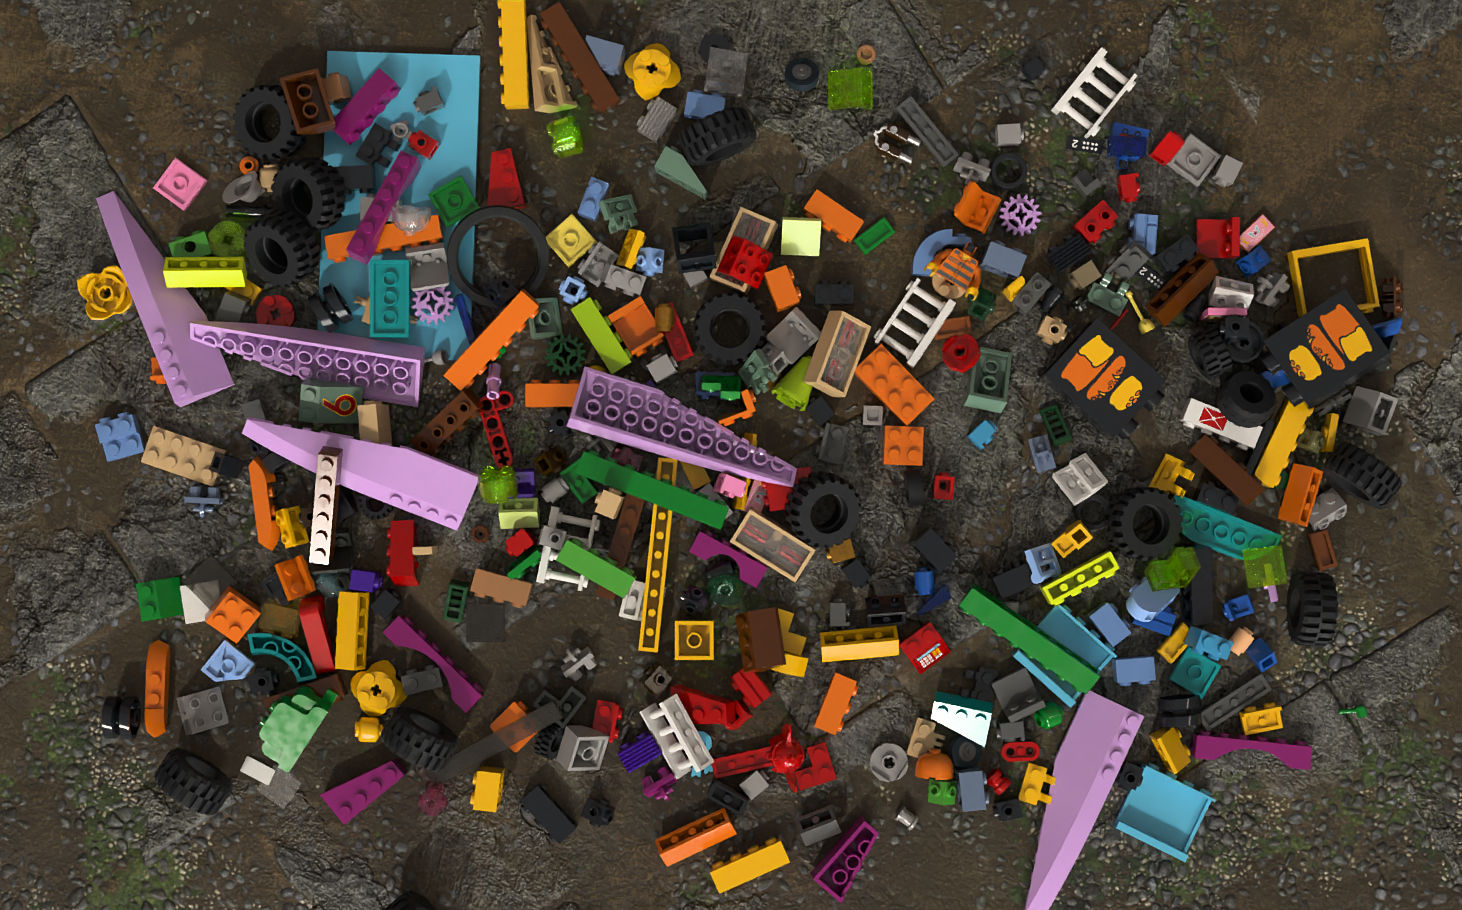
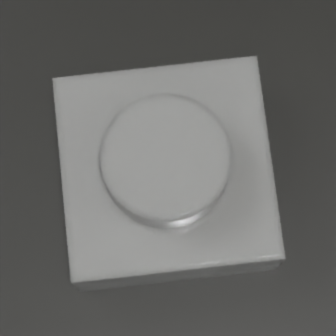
[863,406,883,426]

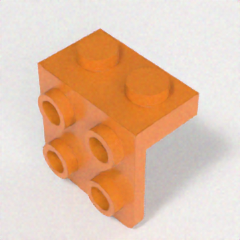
[954,181,1001,234]
[718,386,757,426]
[490,699,542,752]

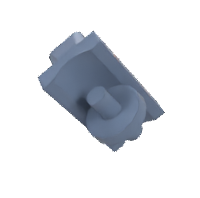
[1028,434,1056,473]
[184,486,224,518]

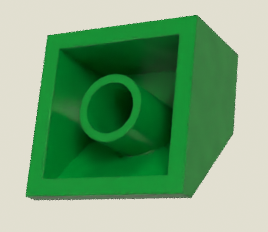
[136,577,184,622]

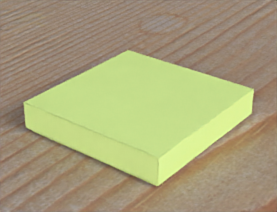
[781,217,821,256]

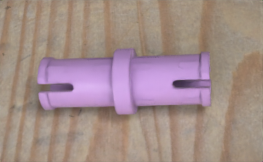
[486,363,502,400]

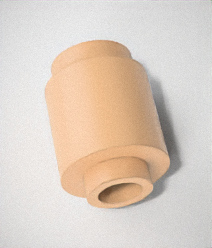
[1229,627,1254,656]

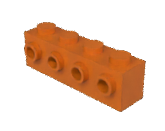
[655,808,737,867]

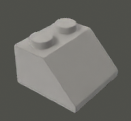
[556,725,610,771]

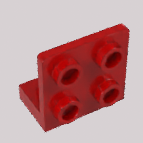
[1196,217,1240,259]
[717,236,773,289]

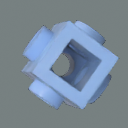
[635,247,664,276]
[559,276,588,305]

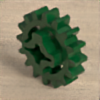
[544,334,586,376]

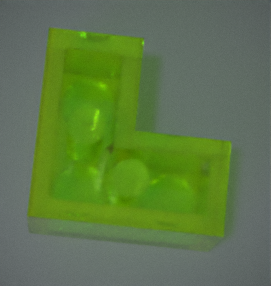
[1144,547,1201,592]

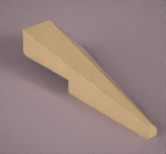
[526,15,578,113]

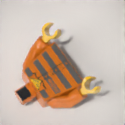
[923,242,981,300]

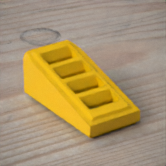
[1002,276,1025,302]

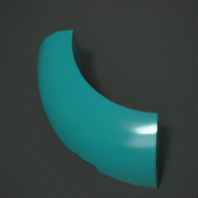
[247,633,317,684]

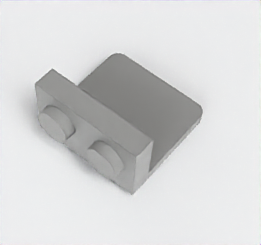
[405,242,450,291]
[766,307,821,364]

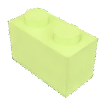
[498,498,540,529]

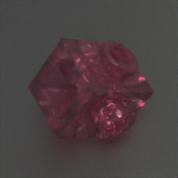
[610,446,643,472]
[418,787,447,816]

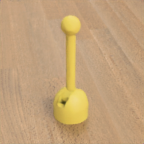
[1125,290,1155,335]

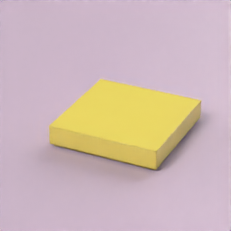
[545,214,598,268]

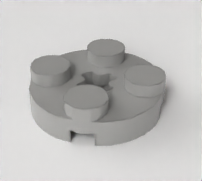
[870,742,908,782]

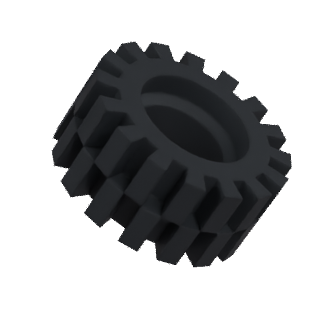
[358,494,393,520]
[534,722,565,760]

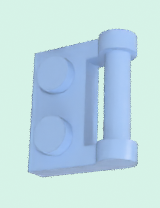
[1024,542,1061,584]

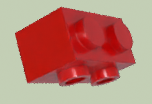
[1072,200,1118,244]

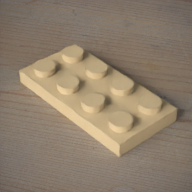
[141,426,227,487]

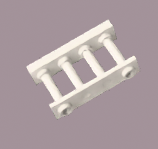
[1051,47,1138,139]
[874,278,956,369]
[536,506,601,591]
[640,694,714,779]

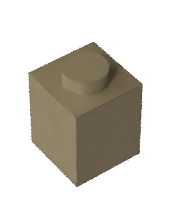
[1069,260,1101,290]

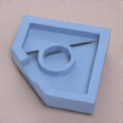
[201,639,256,682]

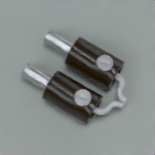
[873,122,921,164]

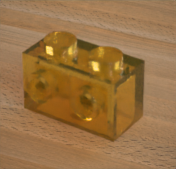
[258,603,302,638]

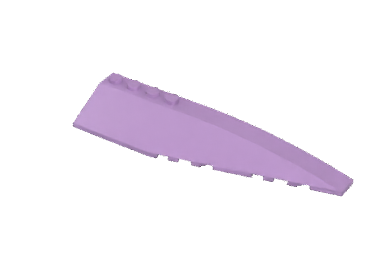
[96,191,235,407]
[190,321,425,407]
[566,367,797,487]
[242,417,480,530]
[1024,691,1144,910]

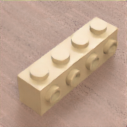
[595,487,626,519]

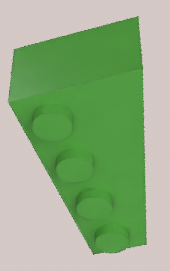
[556,537,637,598]

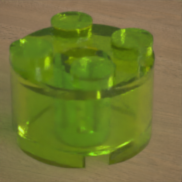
[546,115,585,159]
[208,221,247,258]
[477,466,519,503]

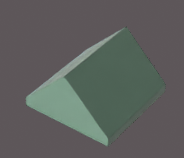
[528,297,563,340]

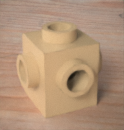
[1035,315,1067,345]

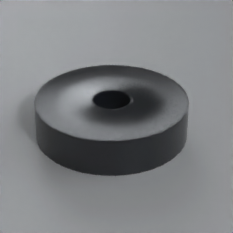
[699,34,730,65]

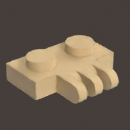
[906,717,946,758]

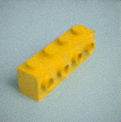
[335,591,370,671]
[820,626,899,662]
[710,837,790,894]

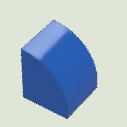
[1246,637,1278,673]

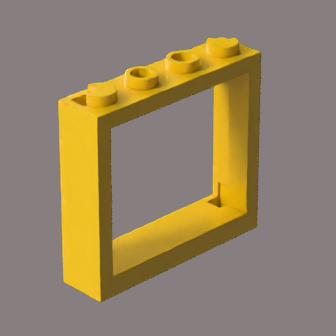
[1287,238,1380,318]

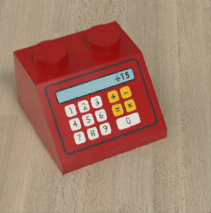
[899,621,951,674]

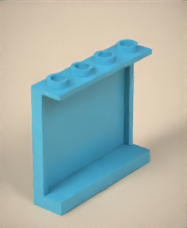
[1011,604,1117,708]
[1112,762,1215,862]

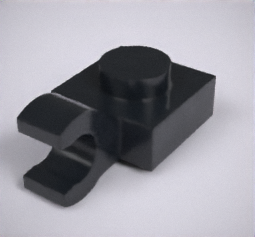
[260,572,293,607]

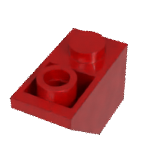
[1148,131,1185,167]

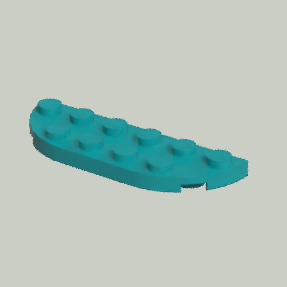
[1172,494,1282,560]

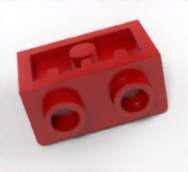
[592,699,623,743]

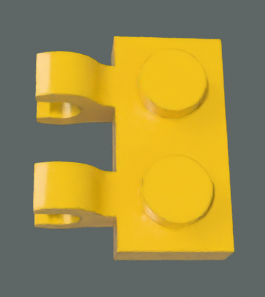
[1149,454,1195,498]
[1018,762,1056,805]

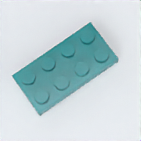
[370,260,410,338]

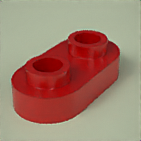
[1000,741,1040,762]

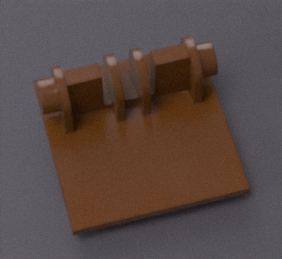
[1383,276,1403,317]

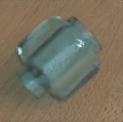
[315,572,343,598]

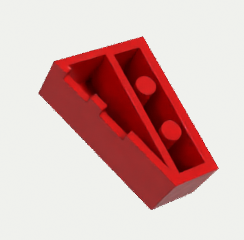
[487,148,526,209]
[387,520,419,587]
[671,684,735,724]

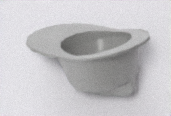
[222,171,265,203]

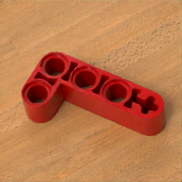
[480,391,515,469]
[299,594,337,675]

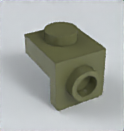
[1297,429,1326,454]

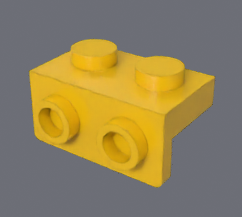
[276,506,309,549]
[1239,702,1283,735]

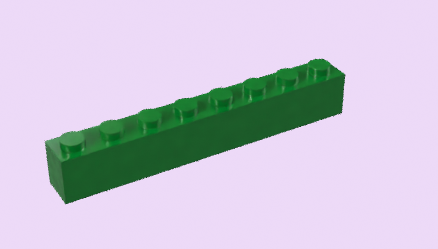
[575,449,729,530]
[959,583,1100,694]

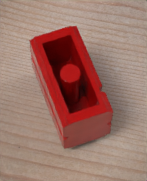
[504,528,537,556]
[730,667,772,708]

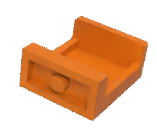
[608,296,665,357]

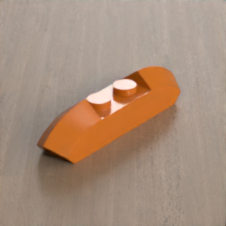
[249,456,281,551]
[145,640,170,738]

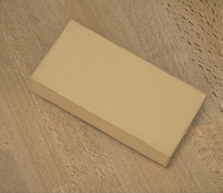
[412,546,438,555]

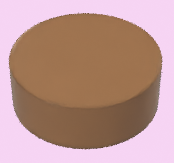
[856,44,876,65]

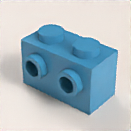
[1184,626,1234,661]

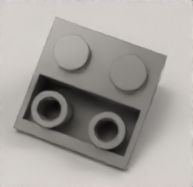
[1342,386,1398,436]

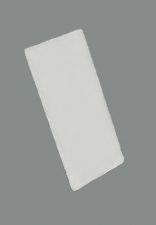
[240,756,275,785]

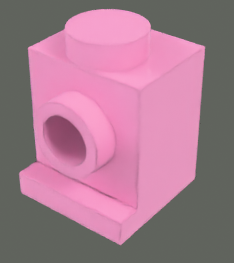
[713,473,746,498]

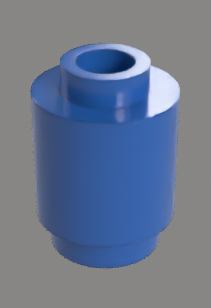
[914,567,935,595]

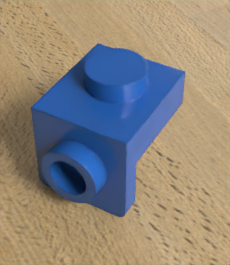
[1236,245,1271,277]
[1223,593,1256,621]

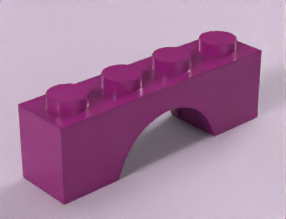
[689,530,767,588]

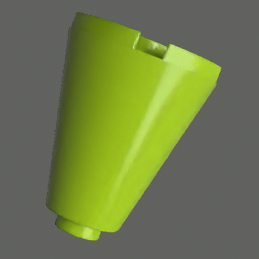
[772,356,813,411]

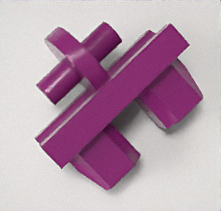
[641,766,678,801]

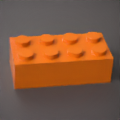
[854,344,934,426]

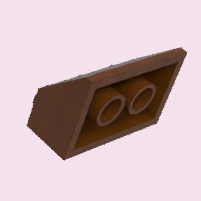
[280,68,336,134]
[736,607,786,673]

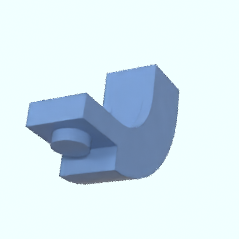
[911,229,972,276]

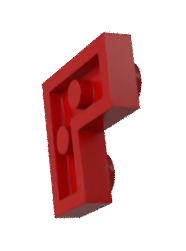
[795,741,837,791]

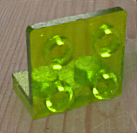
[828,67,873,110]
[1242,545,1287,588]

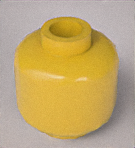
[355,717,383,742]

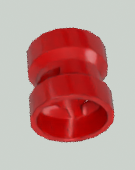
[986,768,1011,795]

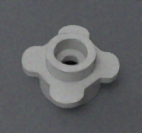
[390,120,412,142]

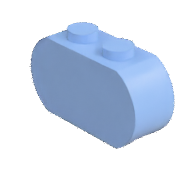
[1126,570,1180,622]

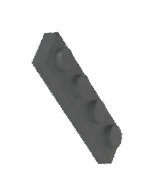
[896,96,959,168]
[1200,673,1272,731]

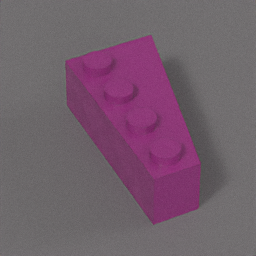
[320,758,408,825]
[810,816,879,904]

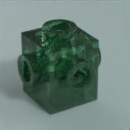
[967,287,997,321]

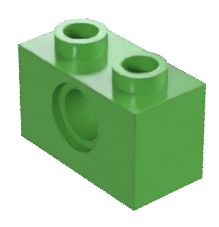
[168,230,217,257]

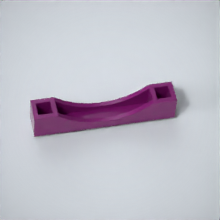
[346,151,421,265]
[383,615,484,713]
[1191,730,1312,770]

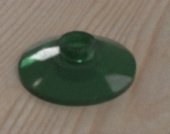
[706,574,745,605]

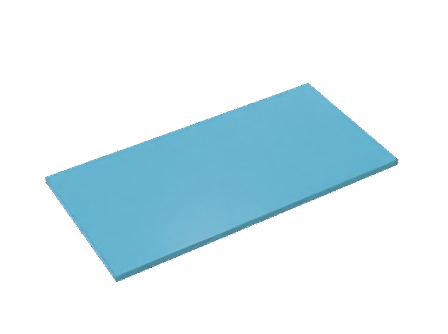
[318,51,481,361]

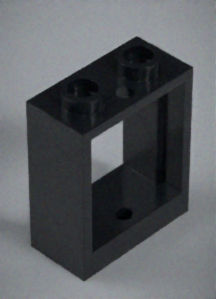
[672,222,717,274]

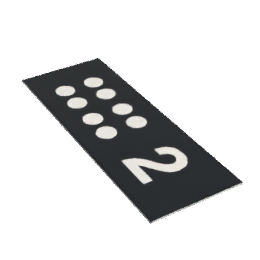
[1066,136,1103,154]
[1135,264,1168,292]

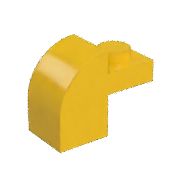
[1051,520,1093,558]
[771,652,809,677]

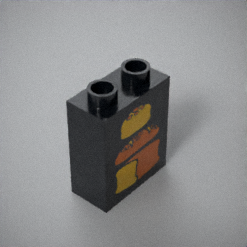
[1259,289,1390,410]
[1039,318,1166,440]

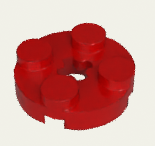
[256,295,296,327]
[942,334,981,373]

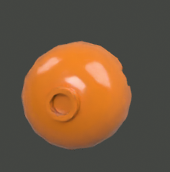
[915,749,954,780]

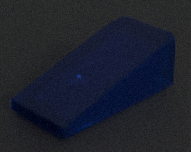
[1107,136,1147,157]
[915,584,952,616]

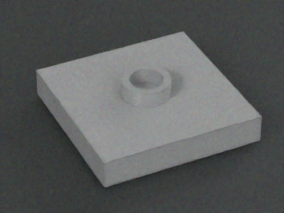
[1167,133,1221,187]

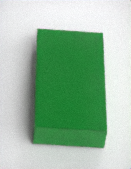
[853,217,896,255]

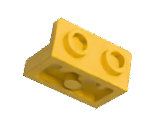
[616,229,646,271]

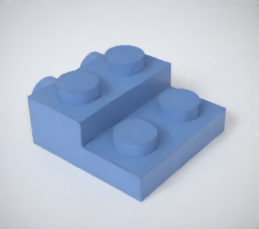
[95,412,145,462]

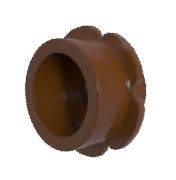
[471,524,490,543]

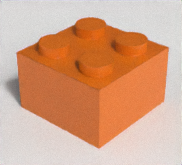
[764,265,802,313]
[882,426,924,466]
[205,586,261,644]

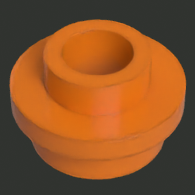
[240,156,259,174]

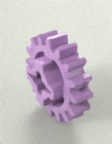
[999,194,1041,237]
[412,286,454,325]

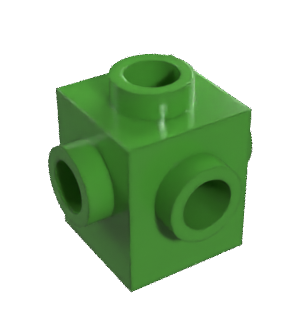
[928,779,957,805]

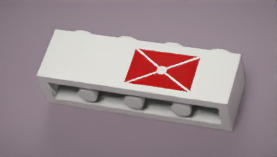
[1179,398,1263,451]

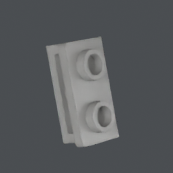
[577,241,619,287]
[1309,487,1347,532]

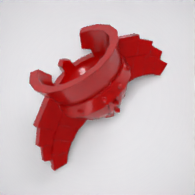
[768,723,804,792]

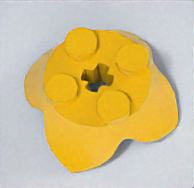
[624,43,681,100]
[77,265,132,320]
[350,660,408,717]

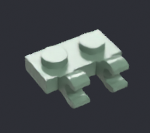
[599,194,638,234]
[1086,273,1130,317]
[738,349,778,395]

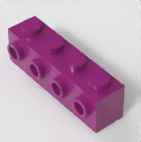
[333,68,401,146]

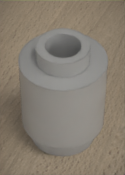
[541,476,570,503]

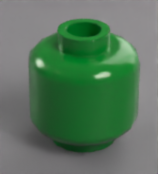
[1034,701,1064,730]

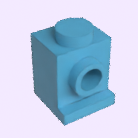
[967,420,998,450]

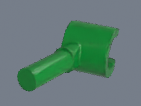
[1339,705,1368,718]

